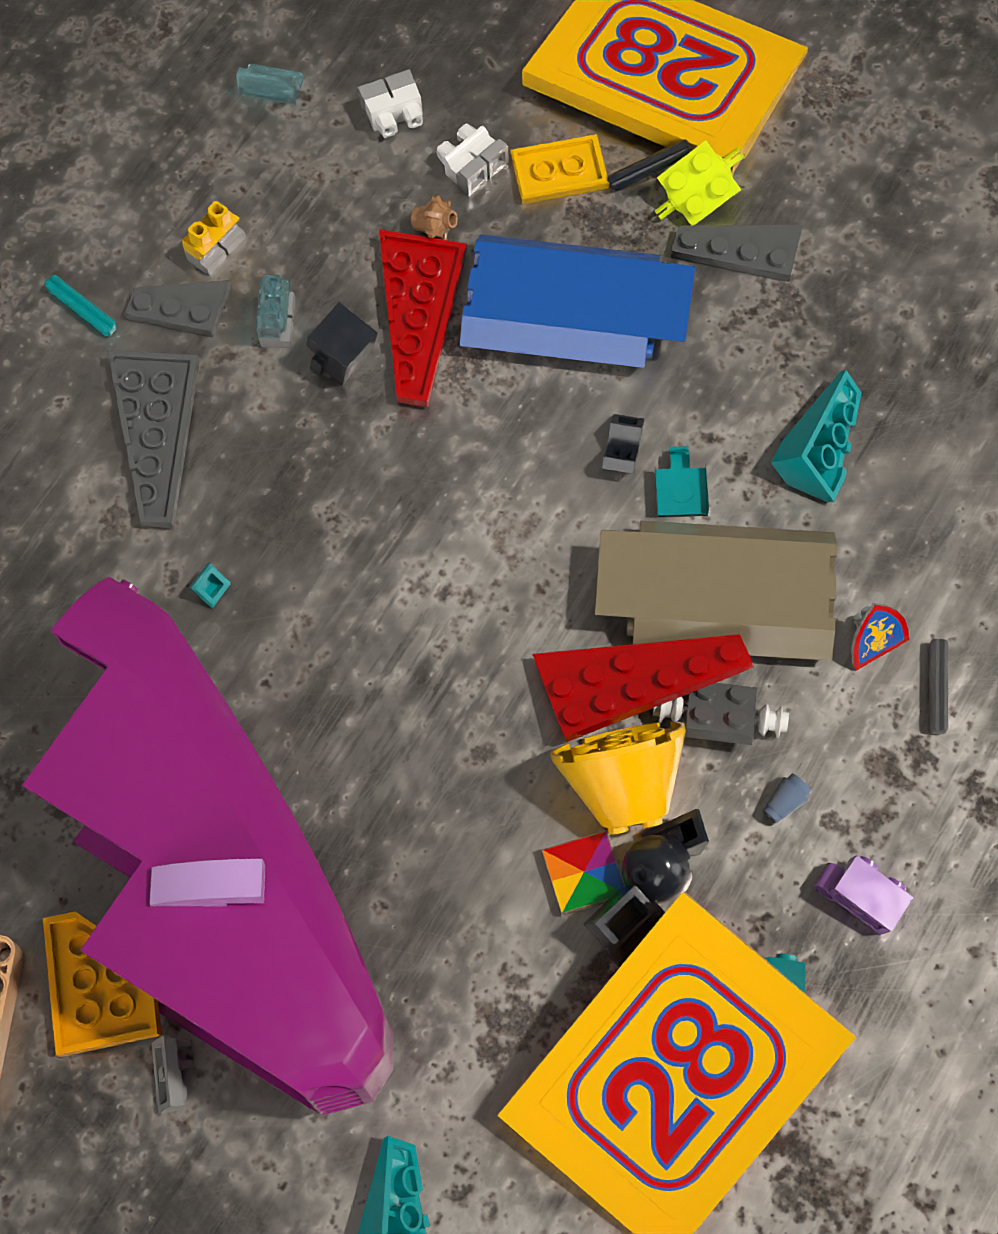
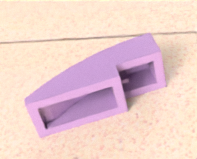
[150,859,265,906]

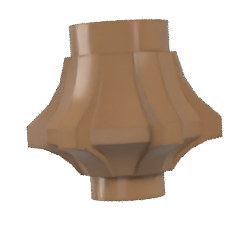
[411,195,458,240]

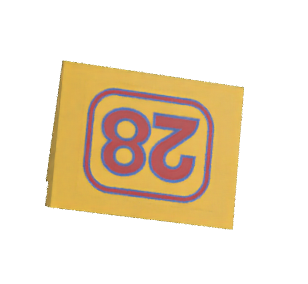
[522,0,808,175]
[497,892,856,1234]

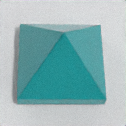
[189,563,231,608]

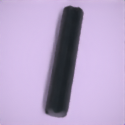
[608,139,692,191]

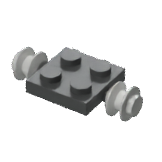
[653,683,789,745]

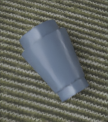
[763,773,812,824]

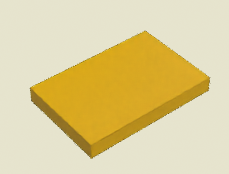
[510,134,609,205]

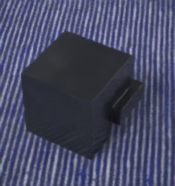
[306,302,378,385]
[583,885,665,968]

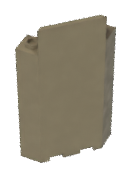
[595,520,837,661]

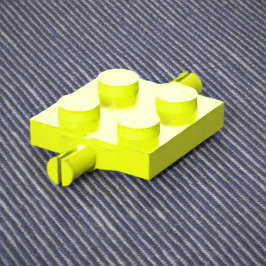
[654,140,745,226]

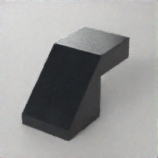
[602,414,645,474]

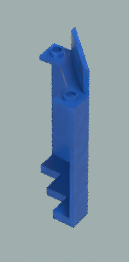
[460,234,696,368]

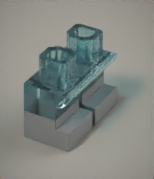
[256,275,295,348]

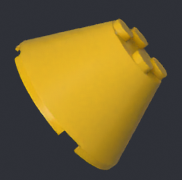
[550,722,686,834]

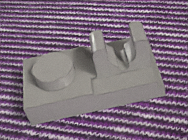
[152,1035,193,1114]

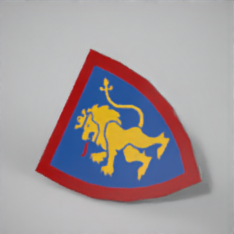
[851,603,910,671]

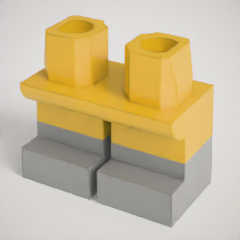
[182,201,246,276]

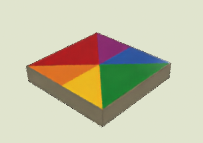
[541,830,624,916]

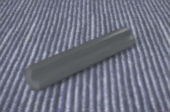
[929,639,948,735]

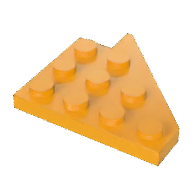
[43,911,162,1057]

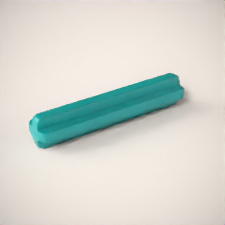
[44,275,117,336]

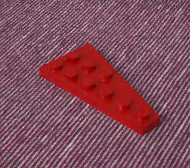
[379,229,467,407]
[532,634,754,742]

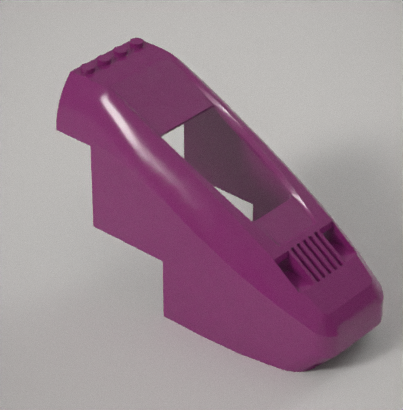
[22,576,394,1116]

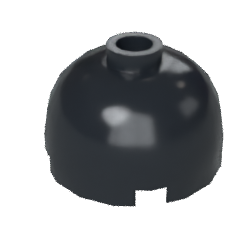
[622,834,693,904]

